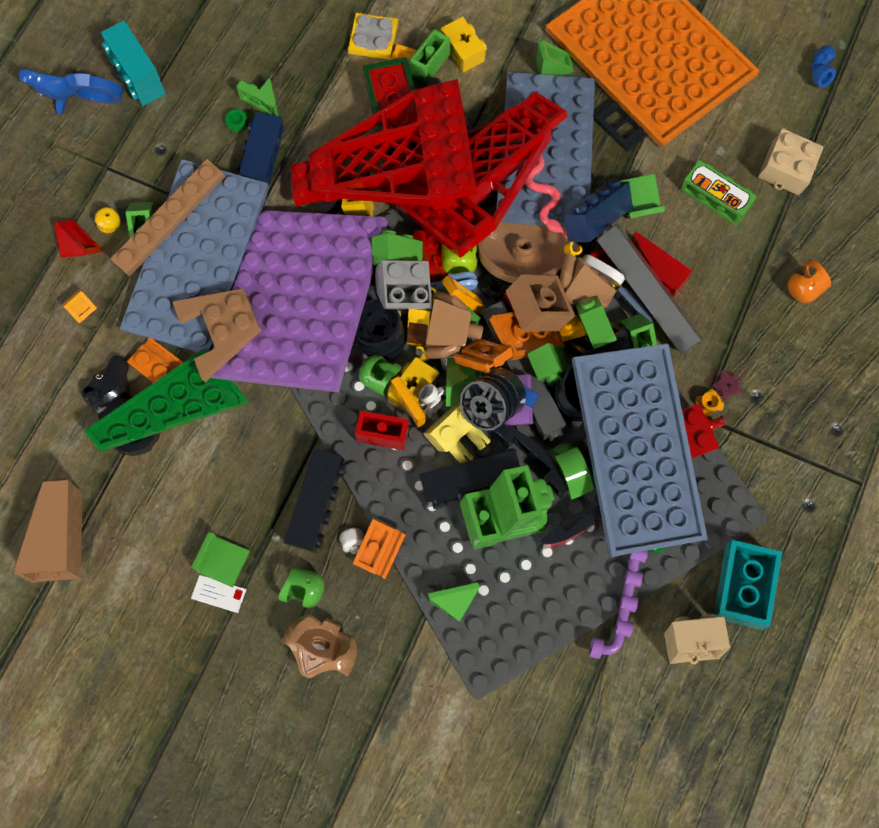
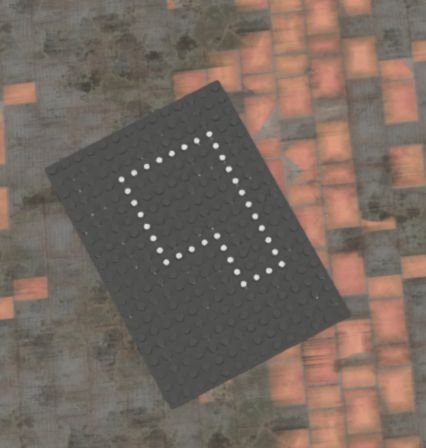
[290,155,767,700]

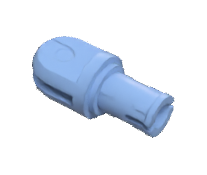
[430,272,478,296]

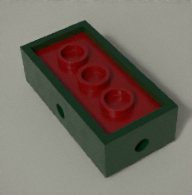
[363,57,418,155]

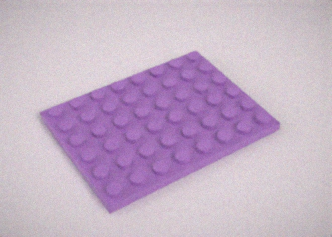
[211,210,388,392]

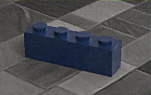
[238,112,284,206]
[564,179,633,242]

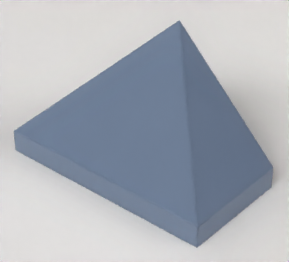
[615,287,652,322]

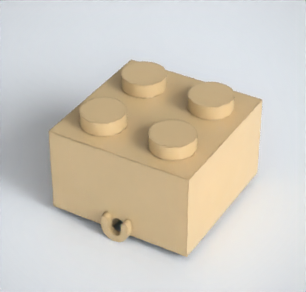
[758,128,824,195]
[664,614,730,664]

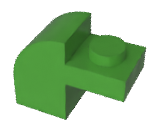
[547,442,594,500]

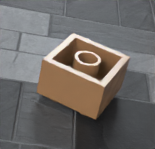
[506,274,575,332]

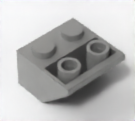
[374,260,432,309]

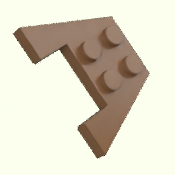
[173,289,262,382]

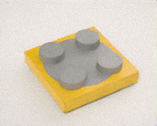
[348,13,399,60]

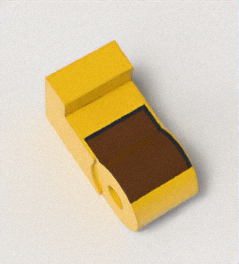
[407,302,433,347]

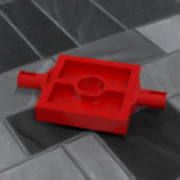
[682,403,726,459]

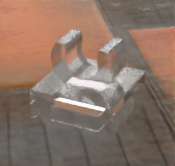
[420,396,449,421]

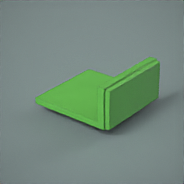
[622,174,665,219]
[191,532,250,588]

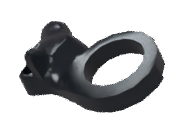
[82,355,161,456]

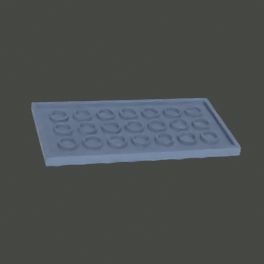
[497,72,595,228]
[120,159,269,353]
[572,344,708,557]

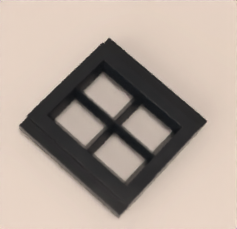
[593,99,648,152]

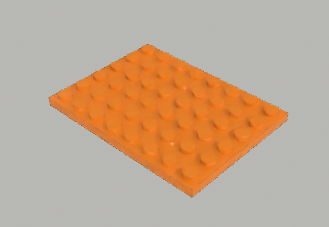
[545,0,760,148]

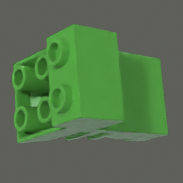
[460,465,554,550]

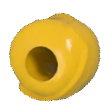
[95,207,120,234]

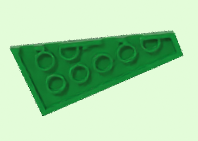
[84,349,248,452]

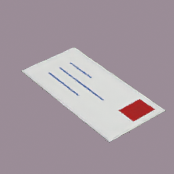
[191,575,246,613]

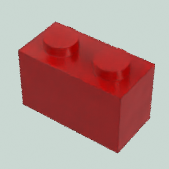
[355,411,409,451]

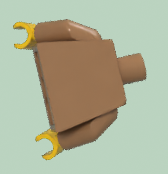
[559,241,622,311]
[416,287,483,361]

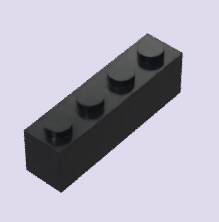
[284,448,347,554]
[420,450,520,509]

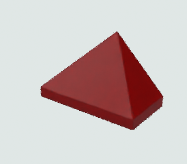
[54,219,102,258]

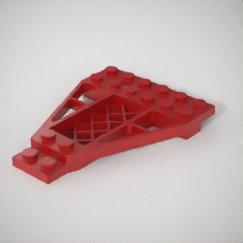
[291,79,478,210]
[376,91,567,258]

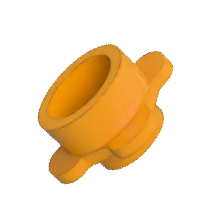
[695,390,724,417]

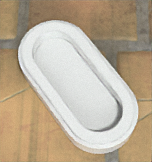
[583,255,625,286]

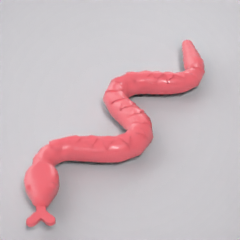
[525,155,567,238]

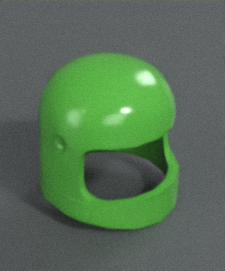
[359,354,403,397]
[278,565,325,608]

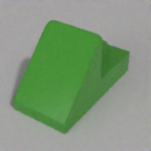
[236,78,278,116]

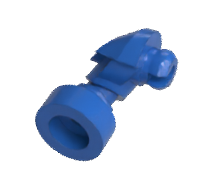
[811,45,836,88]

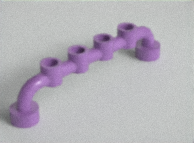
[589,550,648,659]

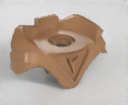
[280,615,357,678]

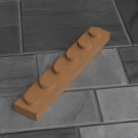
[111,159,226,277]

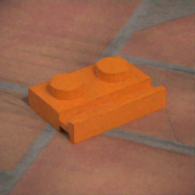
[127,338,184,383]
[453,339,513,373]
[353,517,407,579]

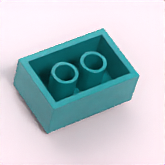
[101,20,166,106]
[713,540,782,630]

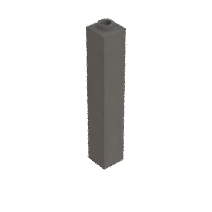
[597,225,703,354]
[480,302,566,442]

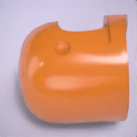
[788,259,831,303]

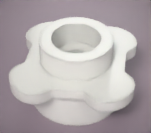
[418,384,444,408]

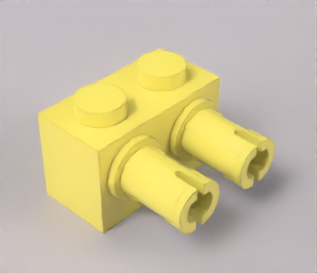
[423,401,491,463]

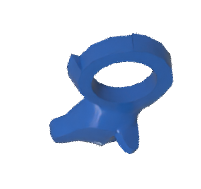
[19,70,123,115]

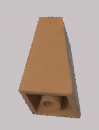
[14,477,82,583]

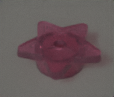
[712,371,743,401]

